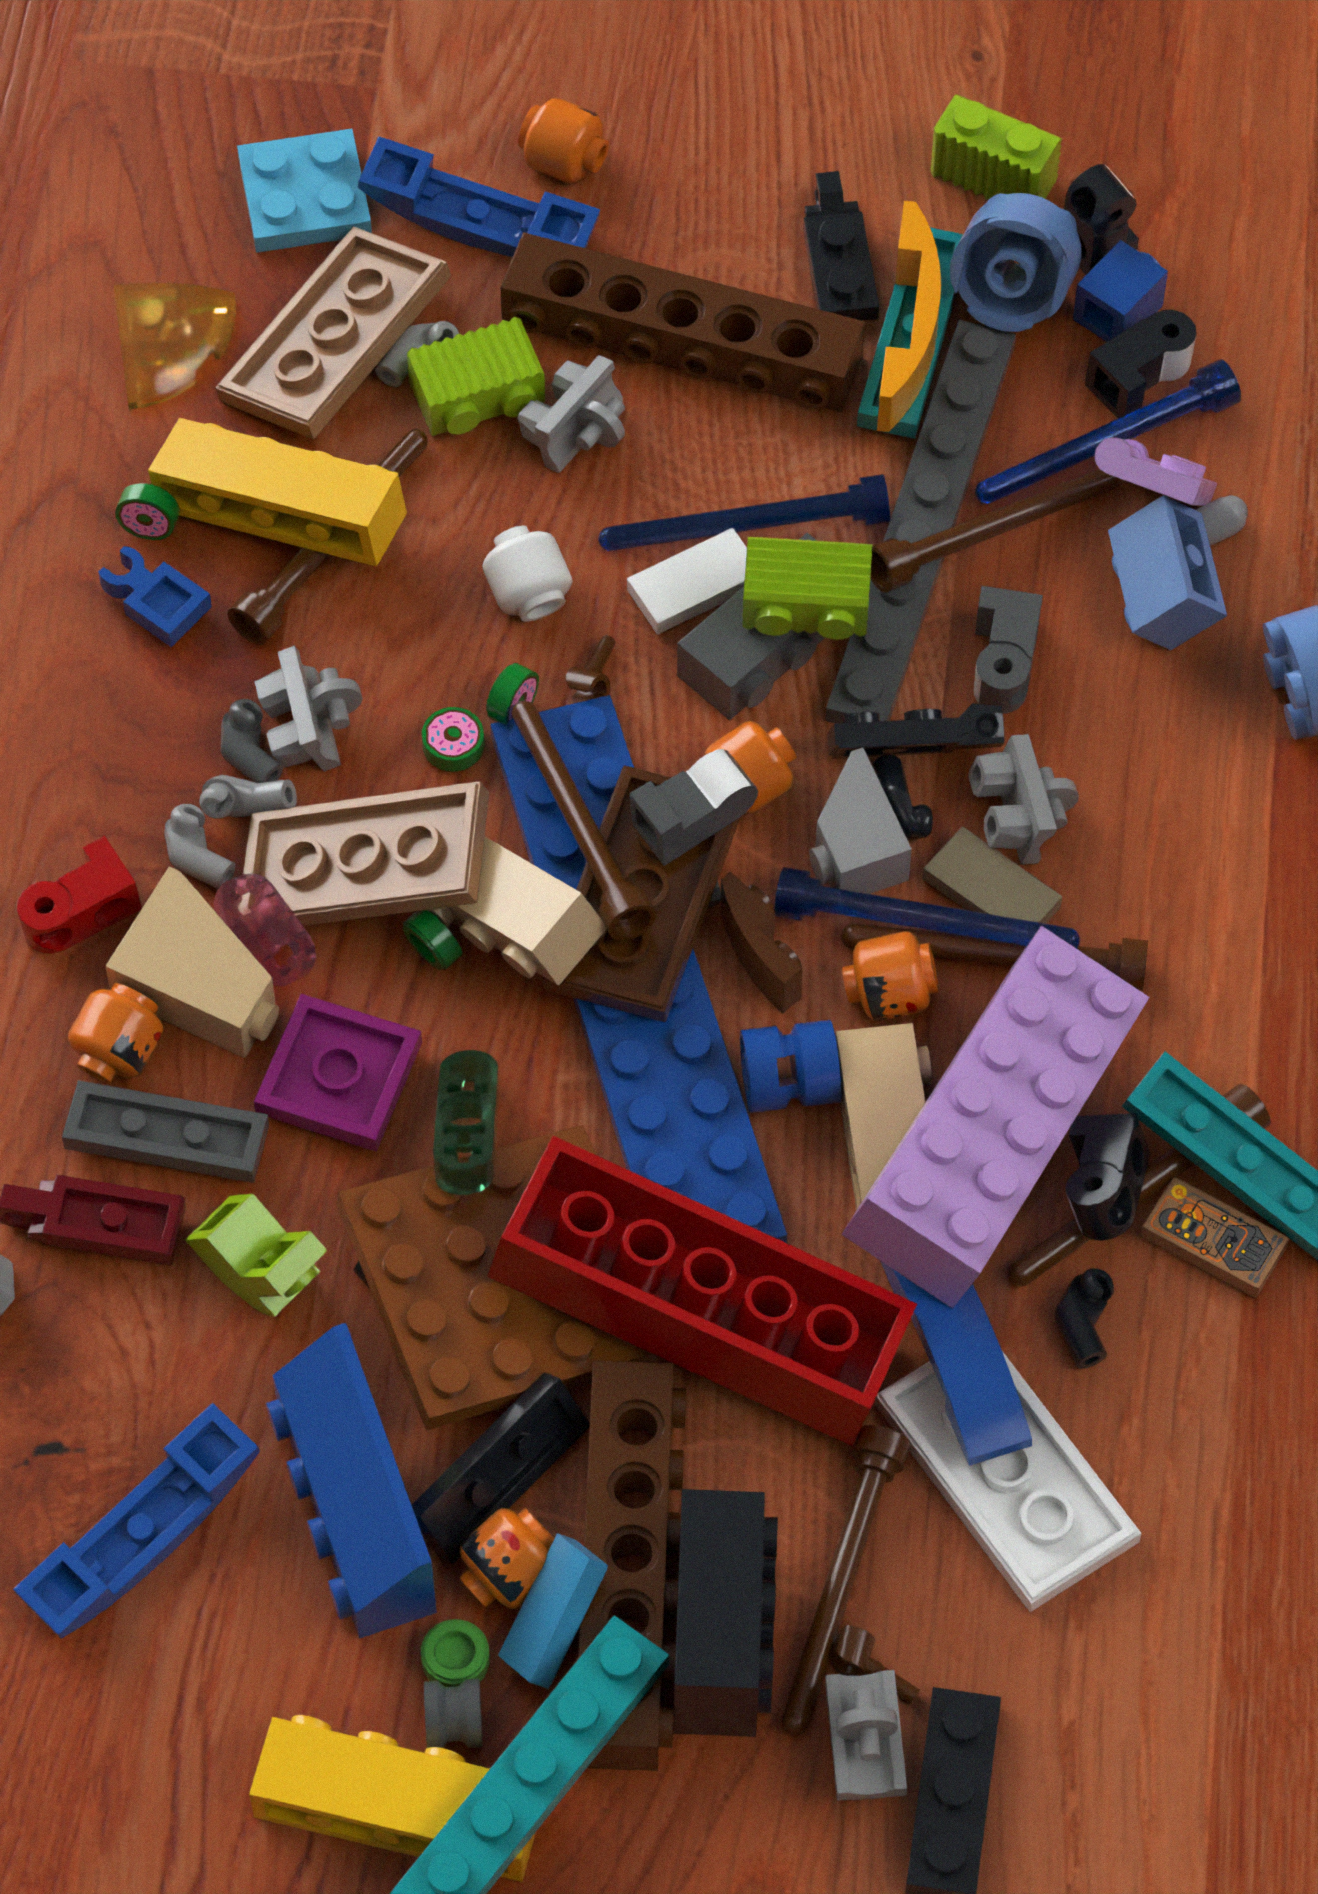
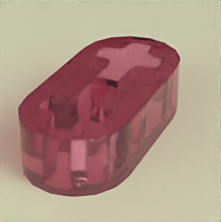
[214,873,316,986]

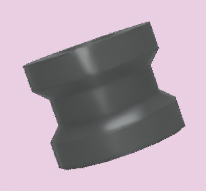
[424,1678,483,1748]

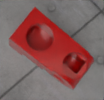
[17,835,142,954]

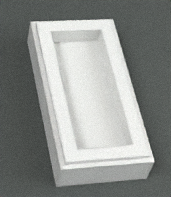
[627,528,747,635]

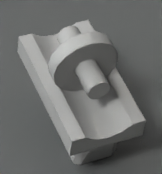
[518,355,625,473]
[255,645,363,772]
[968,734,1079,864]
[825,1670,907,1801]

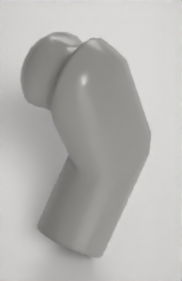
[375,321,459,387]
[1196,495,1248,546]
[199,774,297,819]
[164,804,235,891]

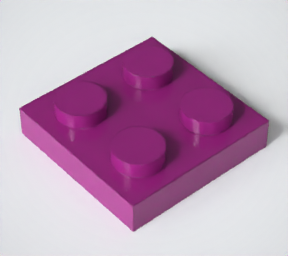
[254,994,422,1152]

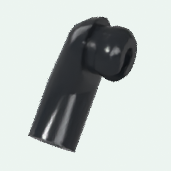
[872,754,933,841]

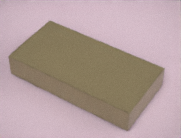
[922,826,1062,941]

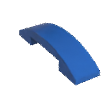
[358,136,600,257]
[880,1261,1032,1466]
[13,1403,260,1639]

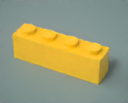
[148,418,407,567]
[249,1715,536,1882]

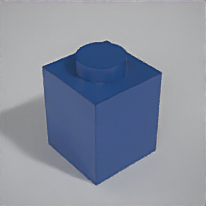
[1073,240,1168,342]

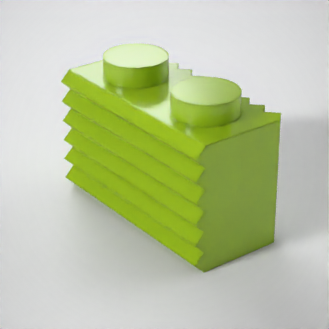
[931,94,1063,200]
[407,317,545,436]
[742,537,872,640]

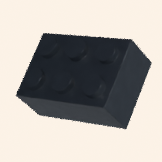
[674,1489,778,1737]

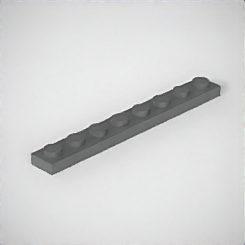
[825,319,1016,724]

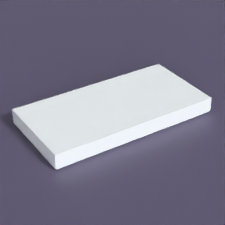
[875,1351,1141,1612]

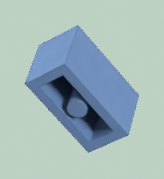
[1108,495,1227,650]

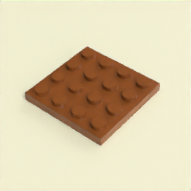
[336,1125,667,1431]

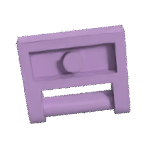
[1094,437,1217,506]

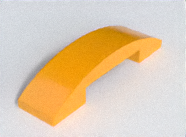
[877,201,941,432]

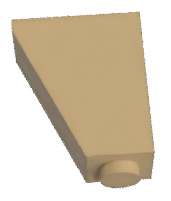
[105,867,279,1058]

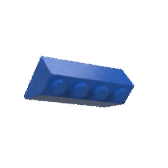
[266,1323,437,1639]

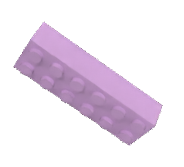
[841,926,1150,1309]

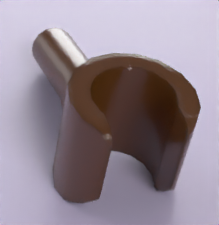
[566,635,616,703]
[831,1625,920,1704]

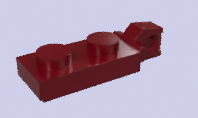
[0,1174,186,1266]

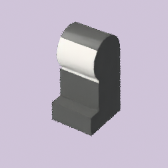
[974,586,1043,714]
[629,749,758,866]

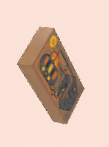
[1141,1177,1289,1298]

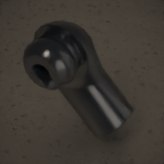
[1055,1268,1114,1369]

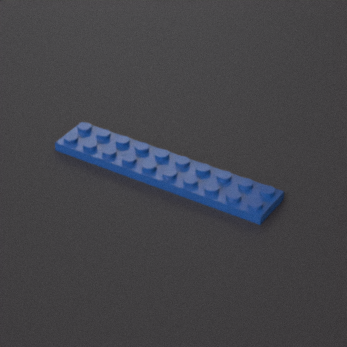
[490,695,787,1243]

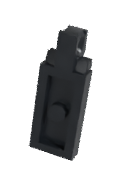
[803,171,879,321]
[827,703,1005,759]

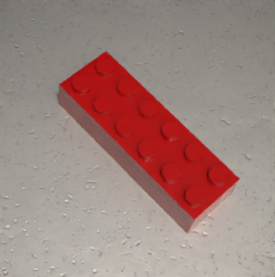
[487,1135,917,1446]

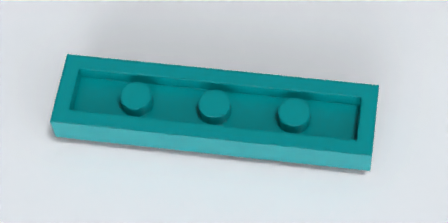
[857,227,963,439]
[1121,1051,1318,1260]

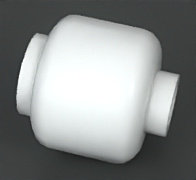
[482,526,573,622]

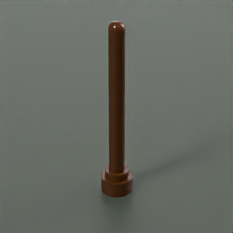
[227,429,428,645]
[870,469,1120,593]
[512,701,657,940]
[841,924,1148,991]
[1008,1084,1271,1286]
[782,1425,911,1735]

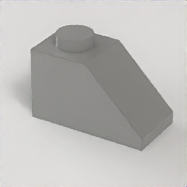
[809,747,912,904]

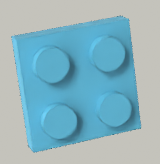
[237,129,372,253]

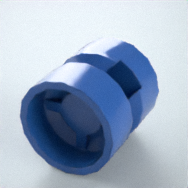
[739,1020,841,1113]

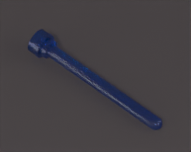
[975,359,1241,504]
[598,474,890,551]
[775,867,1080,949]

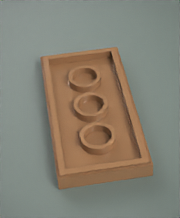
[215,226,451,440]
[236,781,489,933]

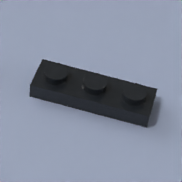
[412,1372,590,1564]
[905,1687,1001,1894]

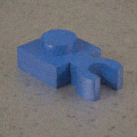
[98,546,212,647]

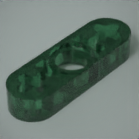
[433,1050,499,1195]

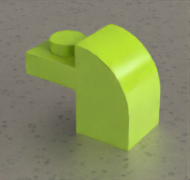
[185,1193,327,1317]

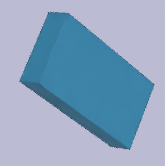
[498,1533,608,1689]

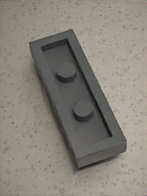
[62,1080,269,1183]

